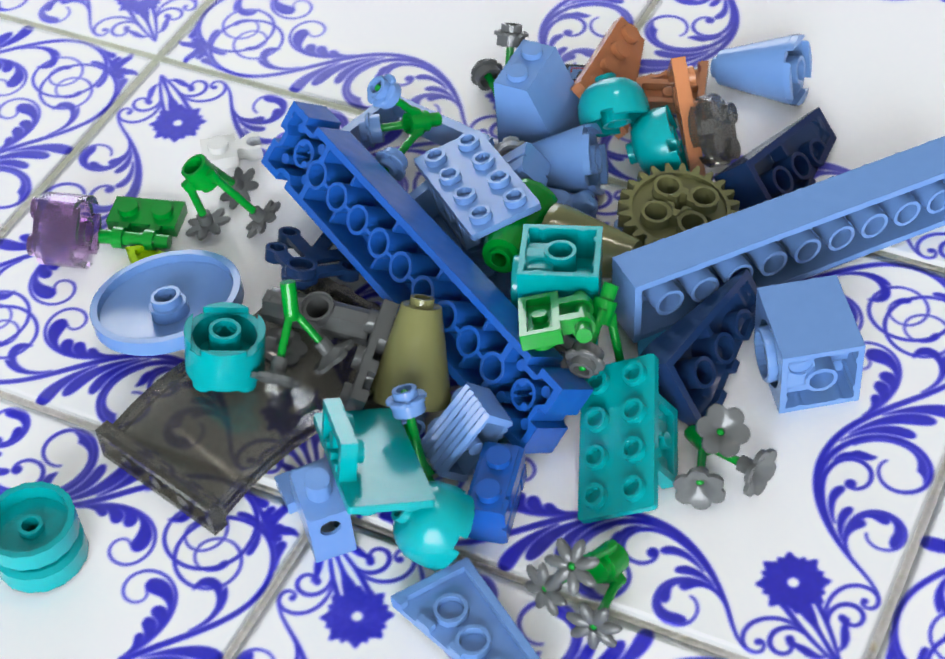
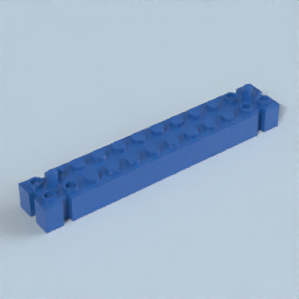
[261,101,594,454]

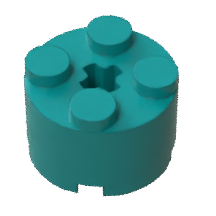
[184,302,266,393]

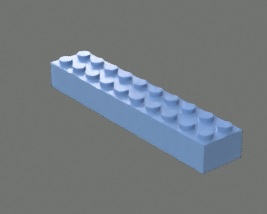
[612,136,945,343]

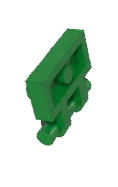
[98,196,188,251]
[518,290,596,351]

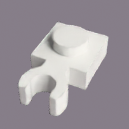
[200,132,264,170]

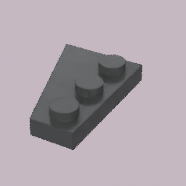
[339,299,400,411]

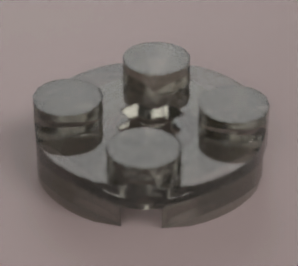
[688,93,741,168]

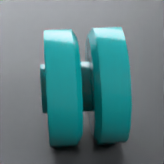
[0,481,89,593]

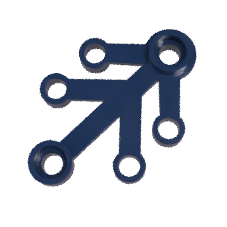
[265,226,360,290]

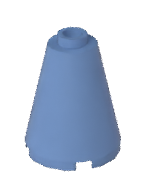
[710,34,812,106]
[531,123,608,196]

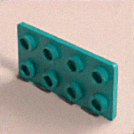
[578,353,678,524]
[314,398,436,516]

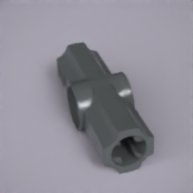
[261,287,371,346]

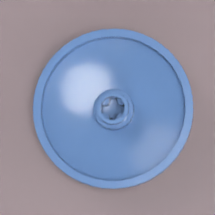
[89,249,244,356]

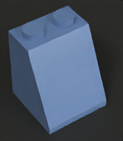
[493,39,580,151]

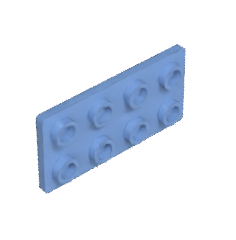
[414,130,541,250]

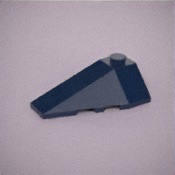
[714,107,837,211]
[639,269,758,426]

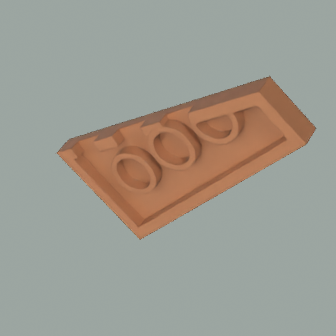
[570,16,645,139]

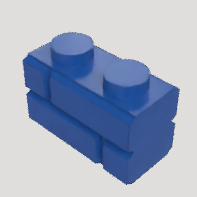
[467,441,527,544]

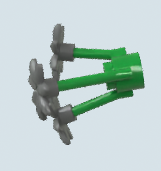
[181,154,281,241]
[525,538,629,650]

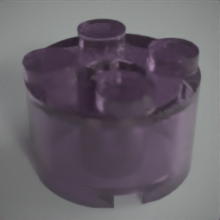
[26,191,102,269]

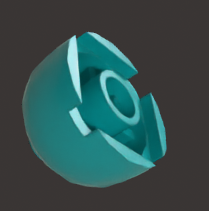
[578,73,650,137]
[625,105,689,176]
[391,481,475,572]

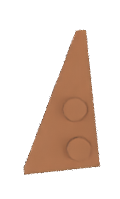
[667,56,706,176]

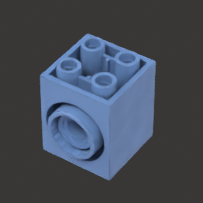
[754,275,866,414]

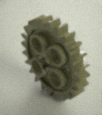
[617,163,740,246]

